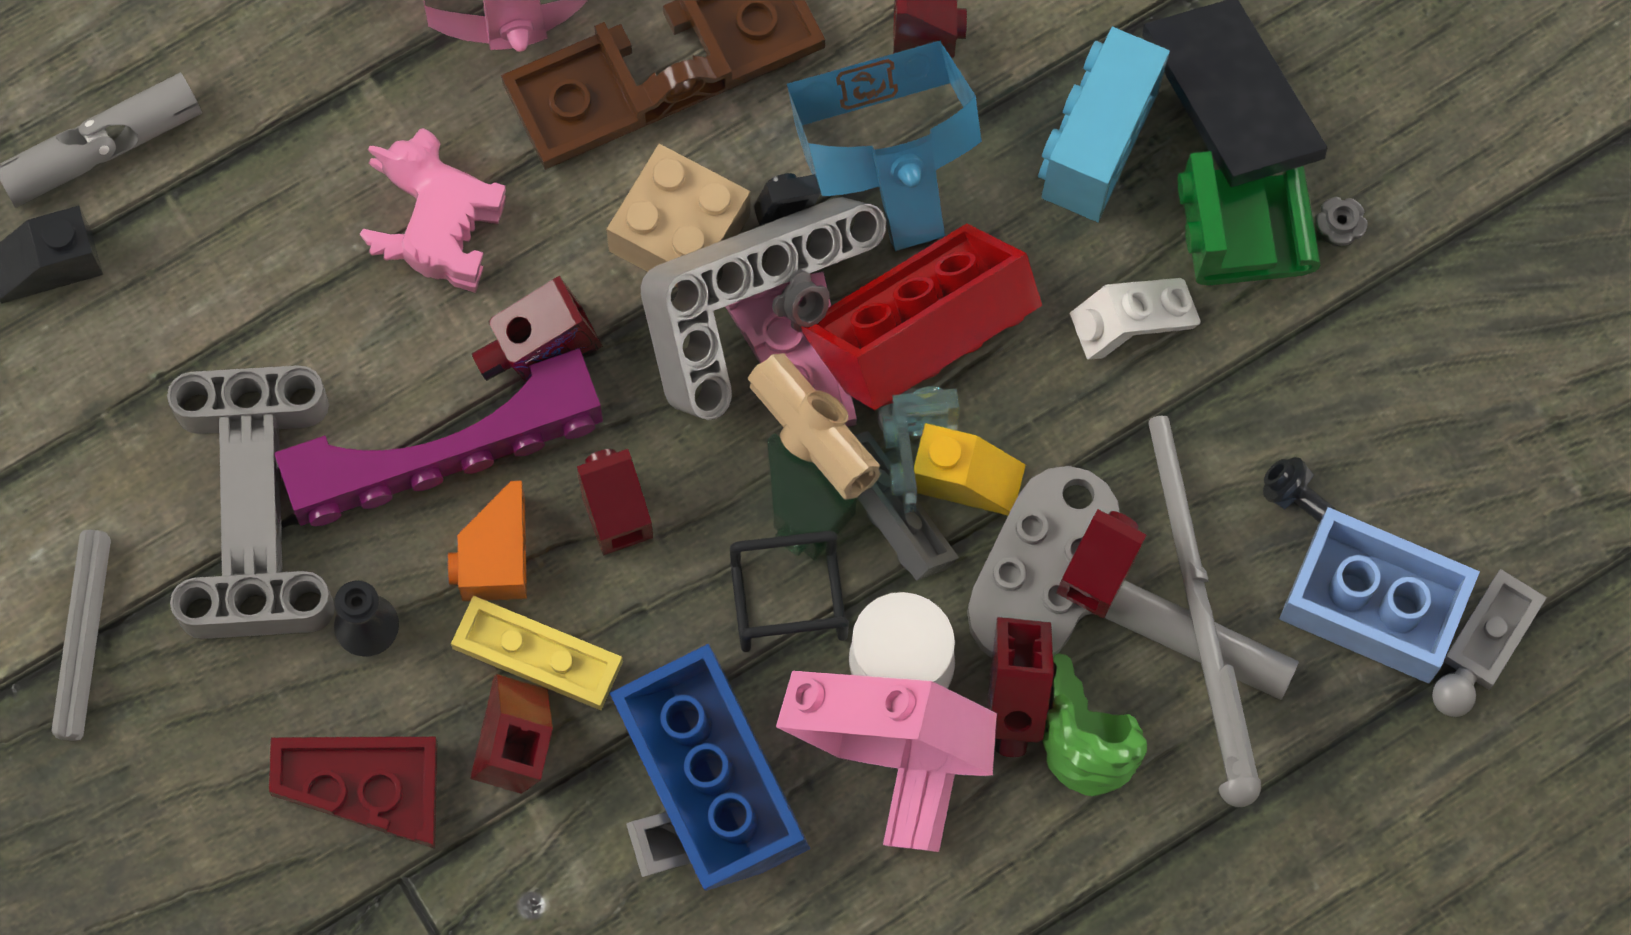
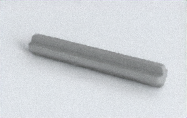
[51,530,111,741]

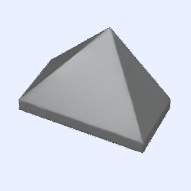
[626,812,691,877]

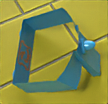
[787,41,982,251]

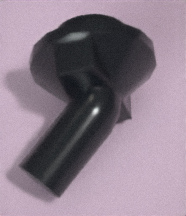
[1263,457,1336,523]

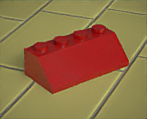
[801,223,1042,410]

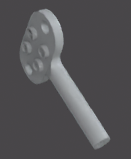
[967,466,1299,700]

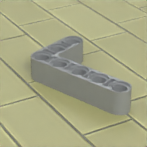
[641,197,886,420]

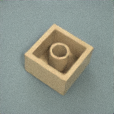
[606,144,751,288]

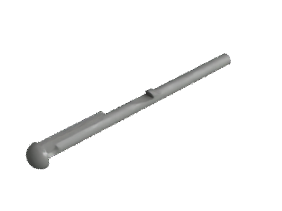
[1148,415,1261,807]

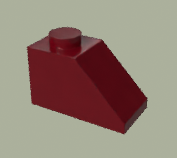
[893,0,967,58]

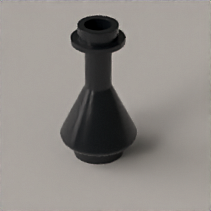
[334,580,399,657]

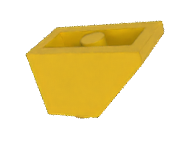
[910,423,1026,516]

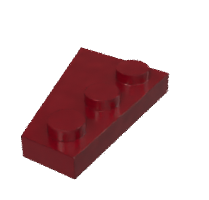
[269,736,438,849]

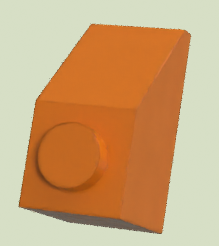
[448,481,527,601]

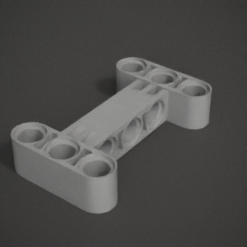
[167,366,335,639]

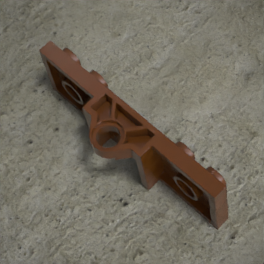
[501,0,825,170]

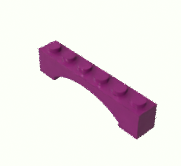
[274,348,603,526]

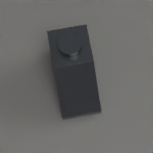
[0,205,103,304]

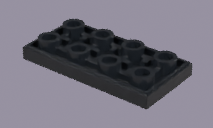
[1142,0,1328,187]

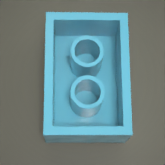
[1038,26,1170,222]

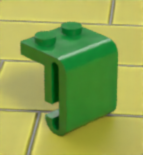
[1178,151,1321,285]

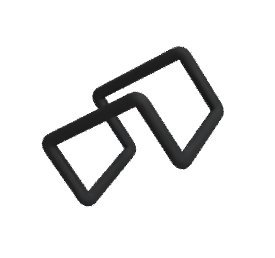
[730,531,849,652]

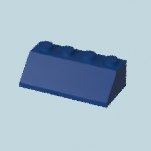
[610,644,811,891]

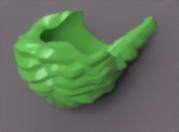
[1043,653,1147,796]

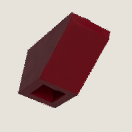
[577,449,653,556]
[1056,509,1147,619]
[470,674,553,794]

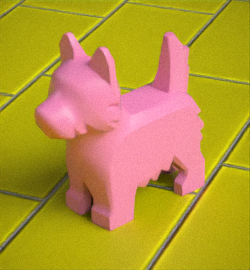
[360,128,506,293]

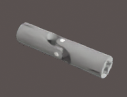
[0,72,202,208]

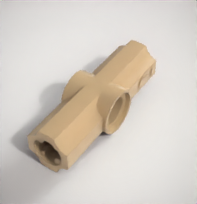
[748,353,881,500]

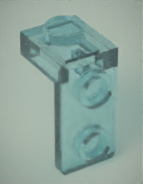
[883,386,959,513]

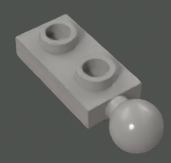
[1432,569,1547,717]

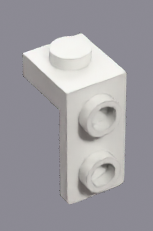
[1070,278,1201,360]

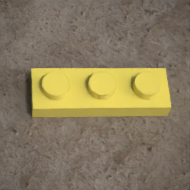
[451,595,623,710]

